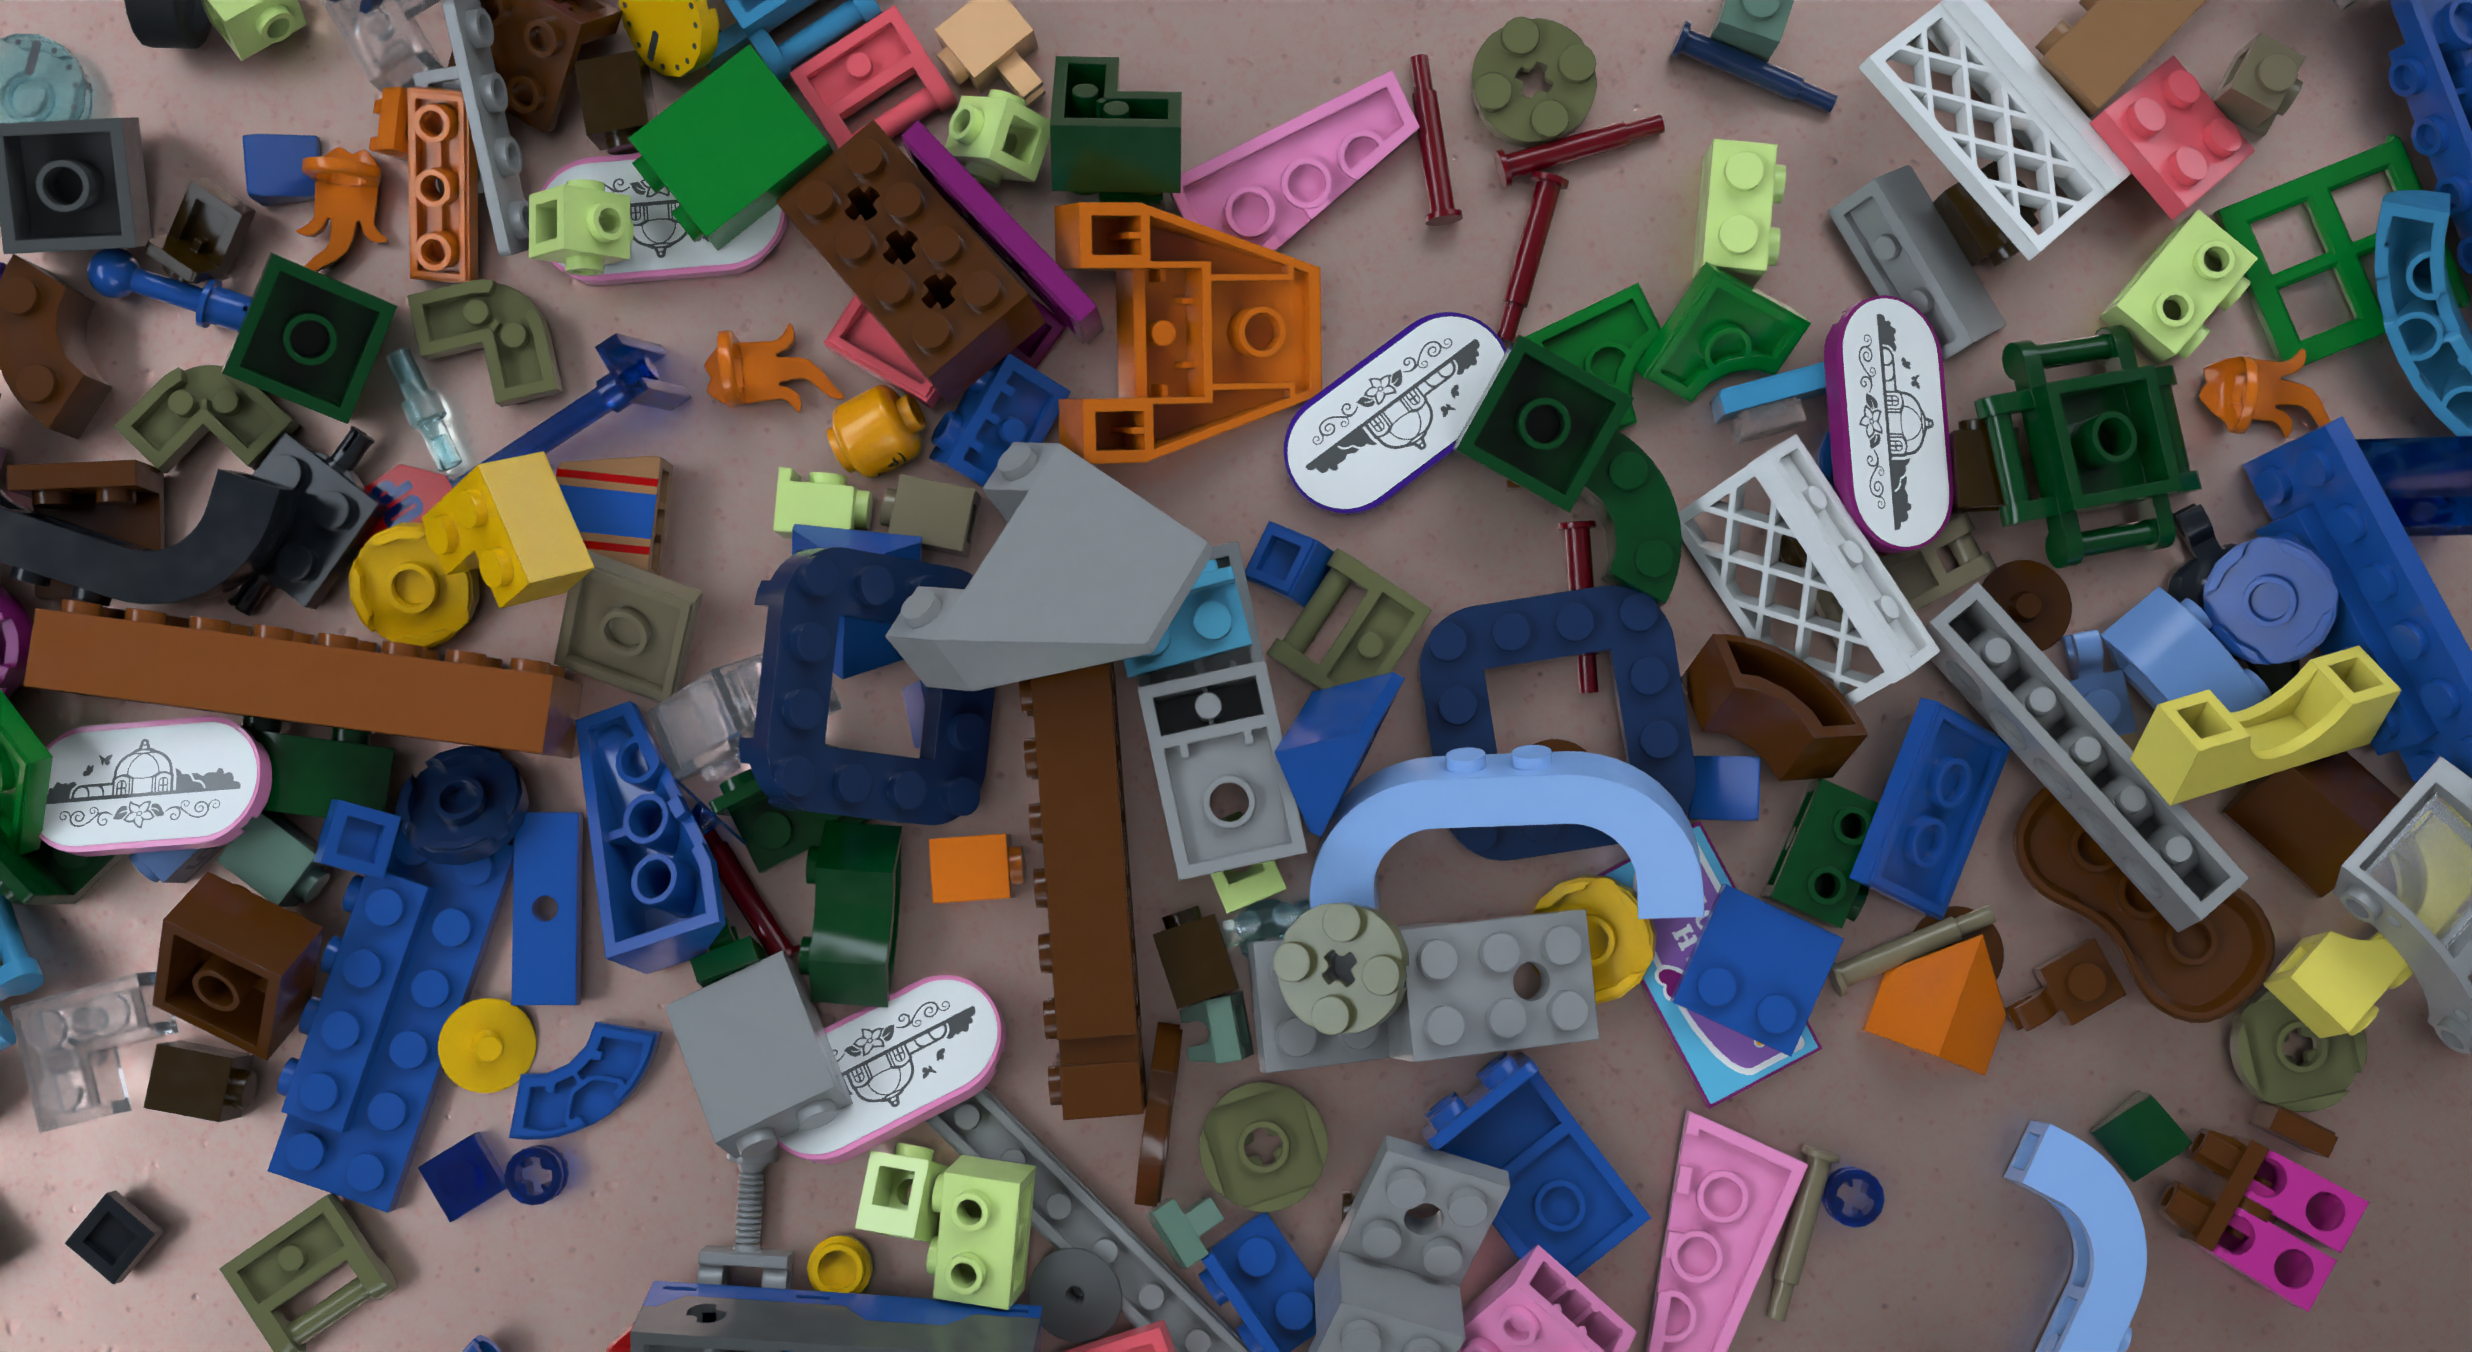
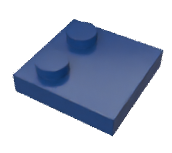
[1670,884,1844,1057]

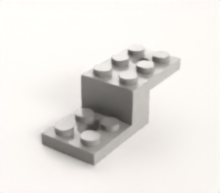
[1137,541,1307,880]
[1247,909,1599,1073]
[1307,1135,1510,1352]

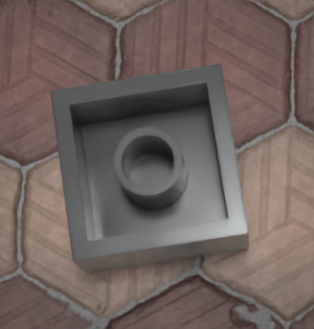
[0,117,152,254]

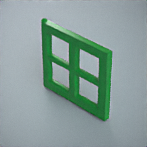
[2213,134,2471,366]

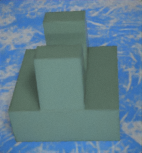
[1179,991,1254,1064]
[1144,1197,1224,1269]

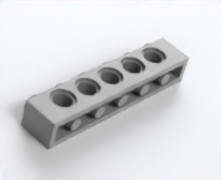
[1925,582,2250,932]

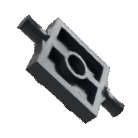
[227,426,389,616]

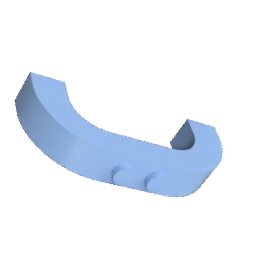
[1310,745,1705,919]
[2003,1120,2147,1352]

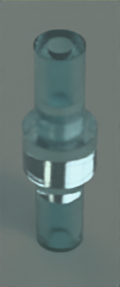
[386,348,462,472]

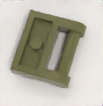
[1266,548,1432,690]
[219,1193,397,1352]

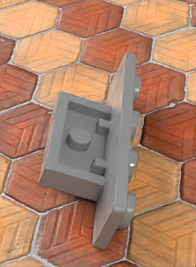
[413,0,529,257]

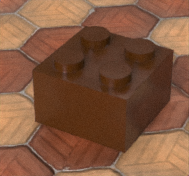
[152,872,324,1061]

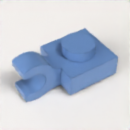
[2062,629,2137,736]

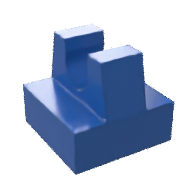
[314,799,401,879]

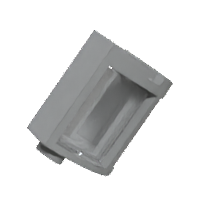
[2333,756,2472,1054]

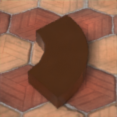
[1135,1022,1183,1207]

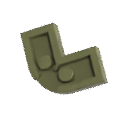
[407,279,563,407]
[114,365,300,474]

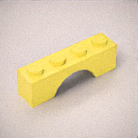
[2130,645,2402,806]
[2263,811,2472,1039]

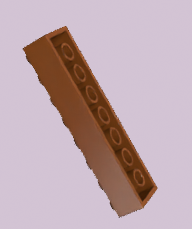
[23,599,583,759]

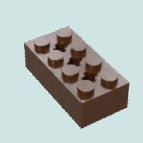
[776,120,1046,404]

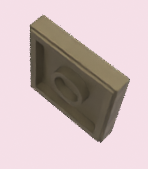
[554,550,703,706]

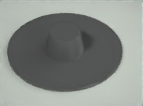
[1028,1248,1122,1343]

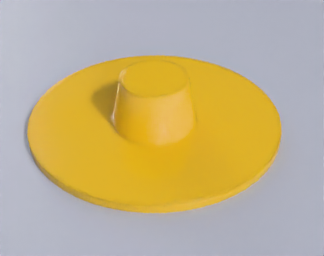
[438,998,536,1093]

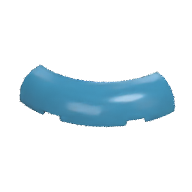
[2374,190,2472,443]

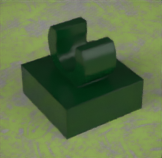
[690,917,769,988]

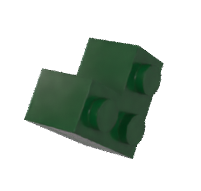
[1050,56,1182,196]

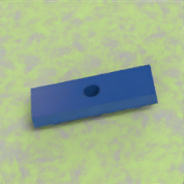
[511,812,583,1005]

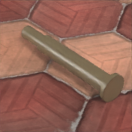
[1828,905,1996,997]
[1766,1145,1841,1322]

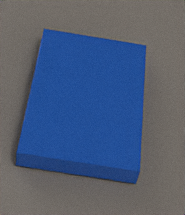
[1849,697,2011,921]

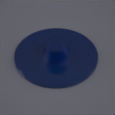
[674,778,747,845]

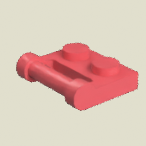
[789,5,958,149]

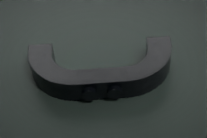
[0,393,302,606]

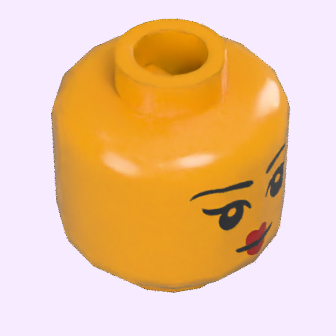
[827,384,926,479]

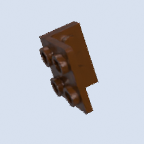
[448,0,623,133]
[7,460,165,600]

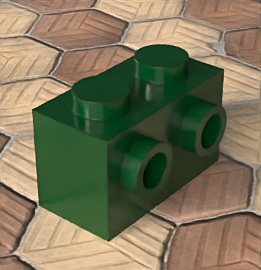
[1760,778,1879,929]

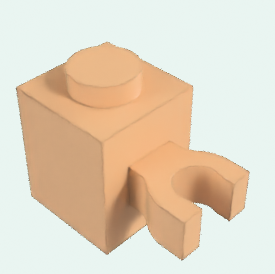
[934,0,1046,108]

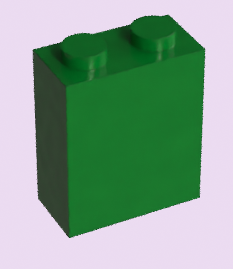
[628,44,834,250]

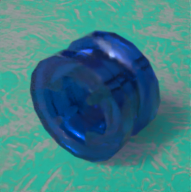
[504,1144,569,1205]
[1822,1166,1885,1228]

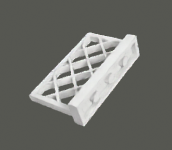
[1859,0,2132,261]
[1678,434,1940,706]

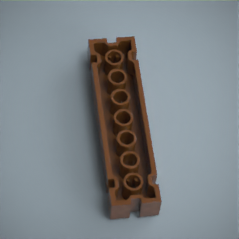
[1019,661,1147,1120]

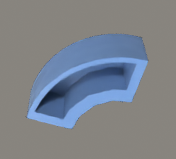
[2100,586,2271,713]

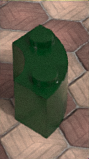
[1579,430,1682,608]
[241,716,394,818]
[799,820,902,1008]

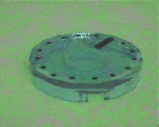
[0,33,93,123]

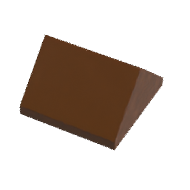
[2221,751,2401,898]

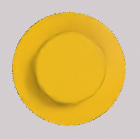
[807,1235,873,1294]

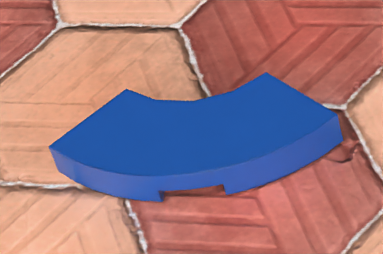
[509,1021,662,1140]

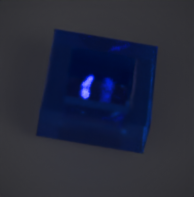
[418,1132,511,1223]

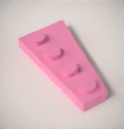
[1169,70,1420,251]
[1645,1109,1809,1352]

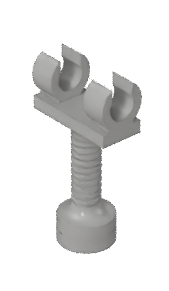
[697,1144,794,1289]

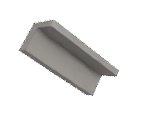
[1828,165,2006,362]

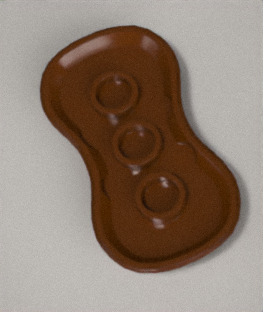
[2013,786,2275,1023]

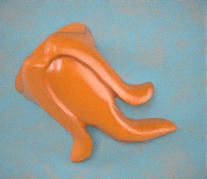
[296,147,388,272]
[704,323,845,413]
[2198,348,2331,438]

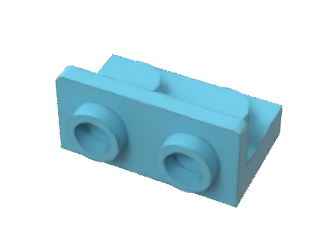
[1123,559,1252,679]

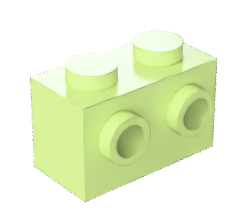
[1692,139,1786,286]
[2100,209,2258,366]
[926,1155,1036,1310]

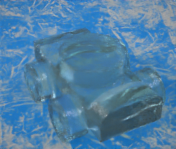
[1221,898,1310,958]

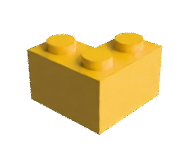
[421,451,595,609]

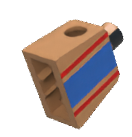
[556,456,674,576]

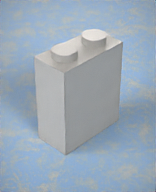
[665,951,853,1159]

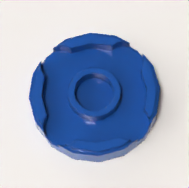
[2203,536,2339,665]

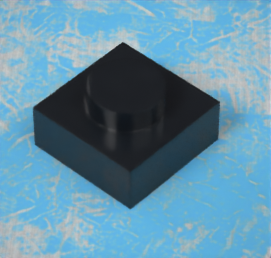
[65,1190,164,1285]

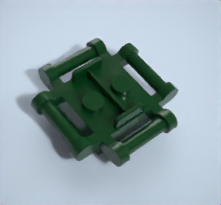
[1974,325,2202,568]

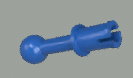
[87,248,252,332]

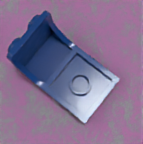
[1420,1051,1651,1277]

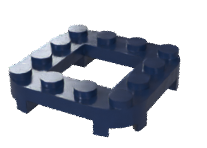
[739,547,995,825]
[1417,585,1696,861]

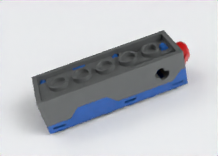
[606,1280,1042,1352]

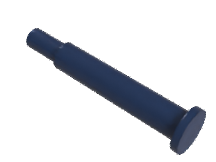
[1670,20,1838,113]

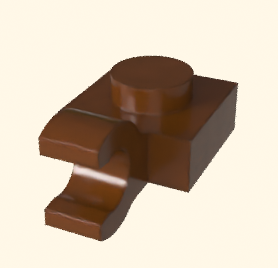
[2004,938,2127,1031]

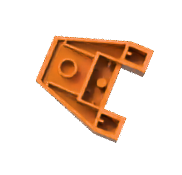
[1054,202,1322,464]

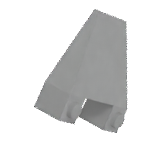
[885,442,1214,691]

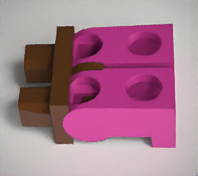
[2156,1128,2369,1312]

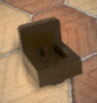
[144,177,256,284]

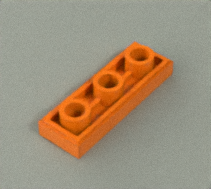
[407,86,478,283]

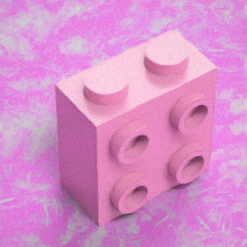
[1459,1245,1637,1352]

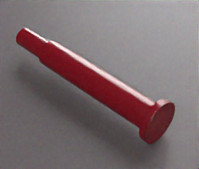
[1410,54,1463,226]
[1494,114,1665,187]
[1497,171,1569,343]
[1558,520,1599,694]
[693,811,800,960]

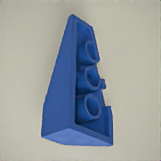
[575,701,726,974]

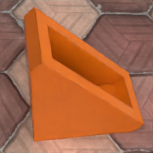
[1862,934,2007,1076]

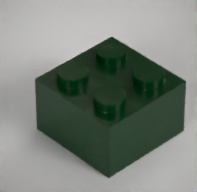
[222,252,397,424]
[1452,335,1634,513]

